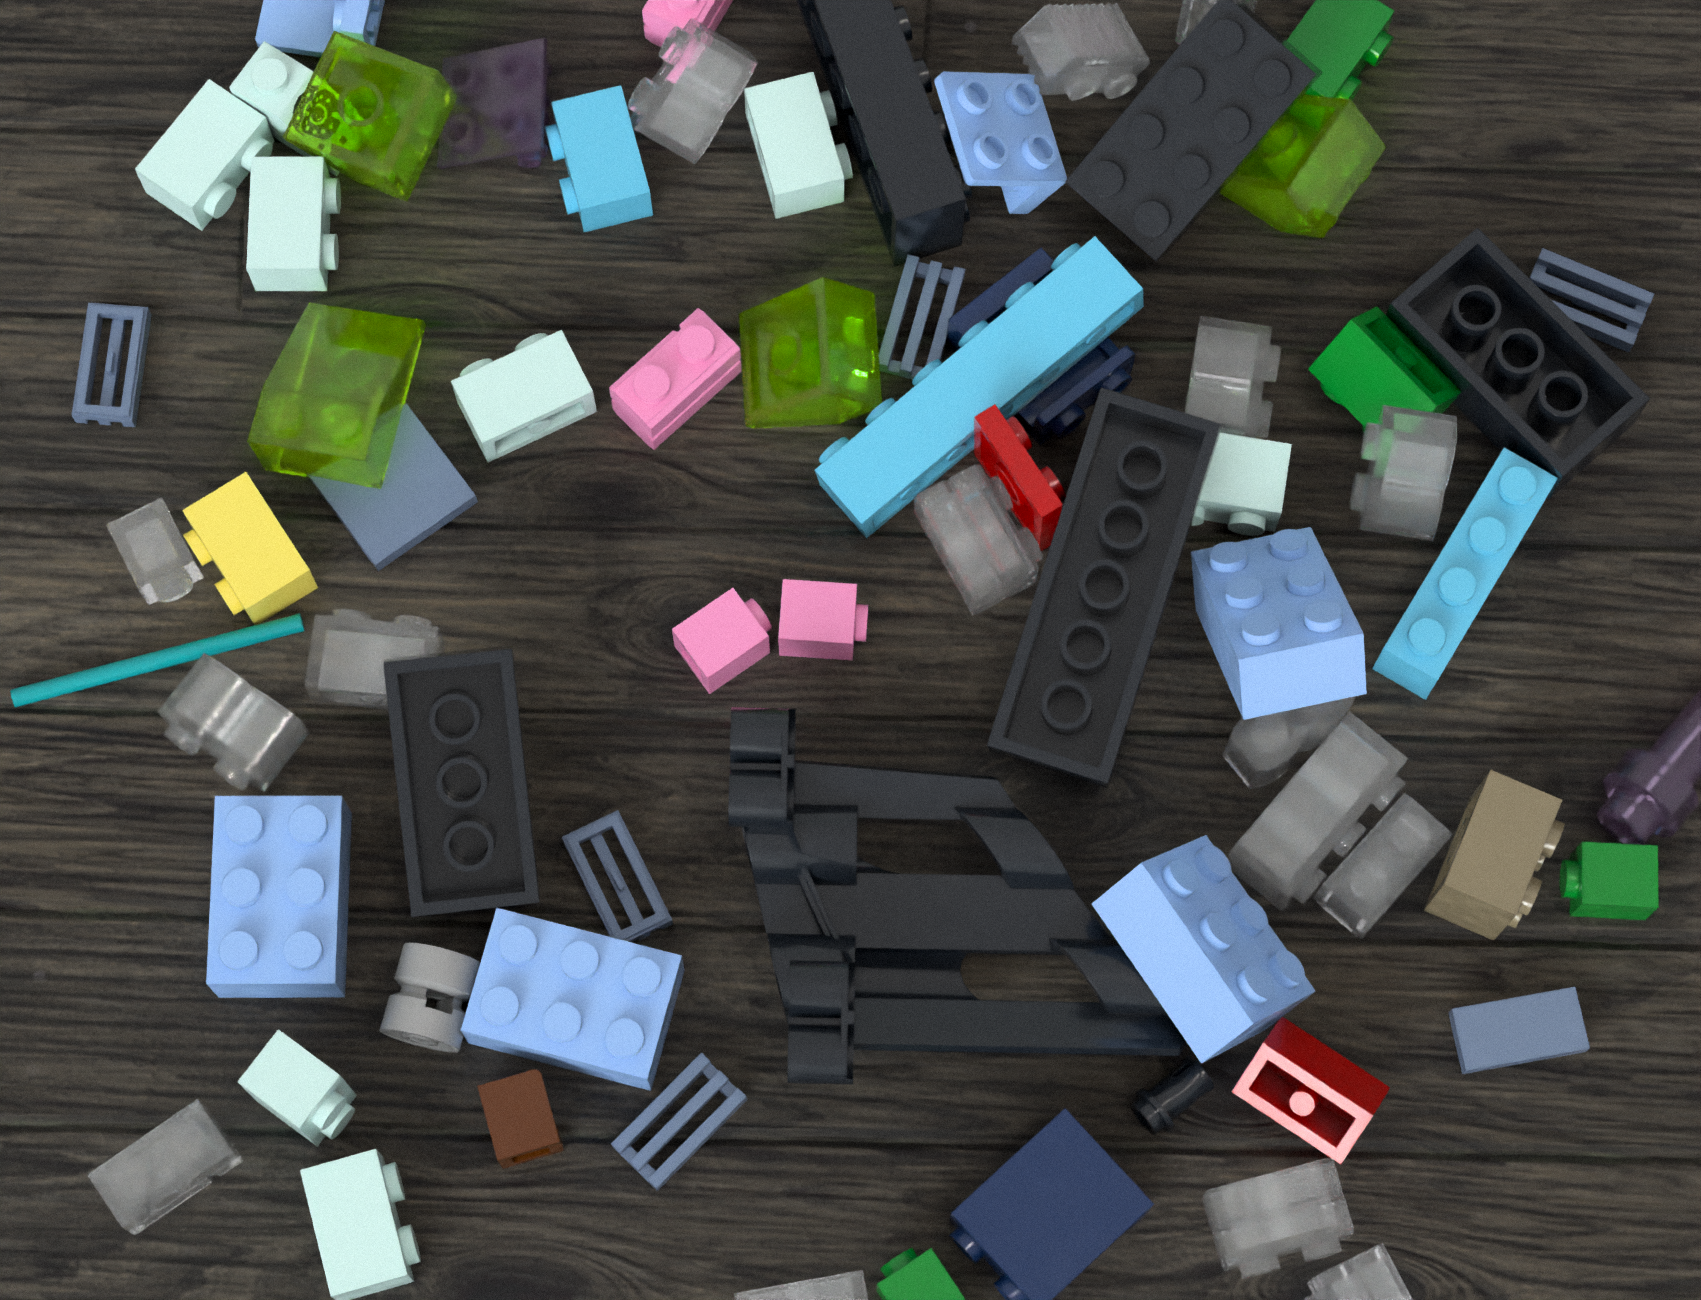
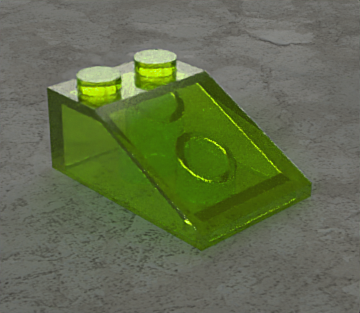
[247,303,426,489]

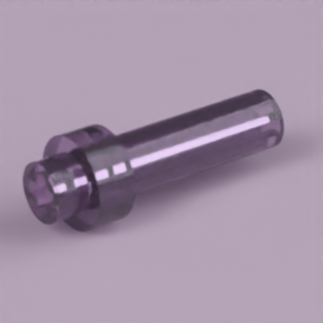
[1597,688,1701,845]

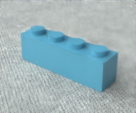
[1372,448,1558,700]

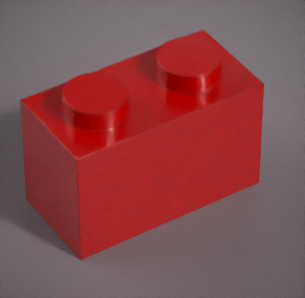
[1232,1017,1390,1164]

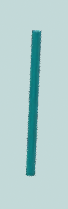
[10,613,305,707]

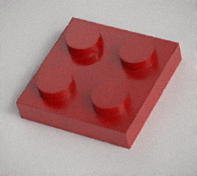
[974,404,1066,552]

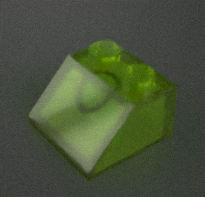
[283,31,457,202]
[1220,94,1386,238]
[739,277,882,429]

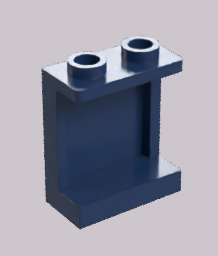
[947,248,1136,445]
[949,1108,1154,1300]

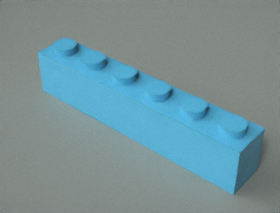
[815,236,1144,538]

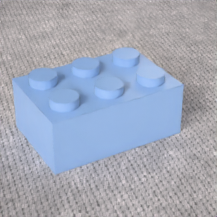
[1191,527,1367,720]
[206,796,352,998]
[1092,835,1315,1063]
[461,908,685,1091]

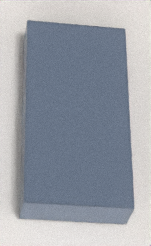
[1448,987,1590,1074]

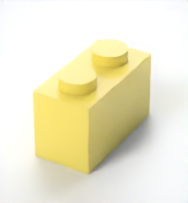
[182,472,318,625]

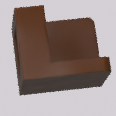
[477,1069,565,1169]

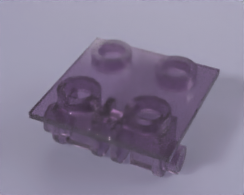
[438,38,551,169]

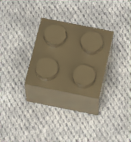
[1424,770,1565,941]

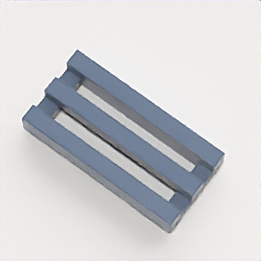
[1529,248,1654,352]
[876,255,966,380]
[72,303,152,427]
[562,810,673,942]
[611,1052,747,1191]

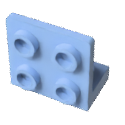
[255,0,385,65]
[934,71,1067,214]

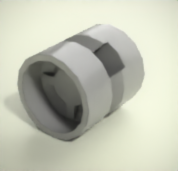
[379,943,480,1053]

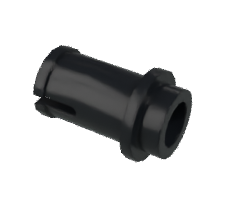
[1130,1056,1214,1135]

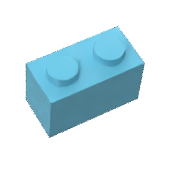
[545,85,653,232]

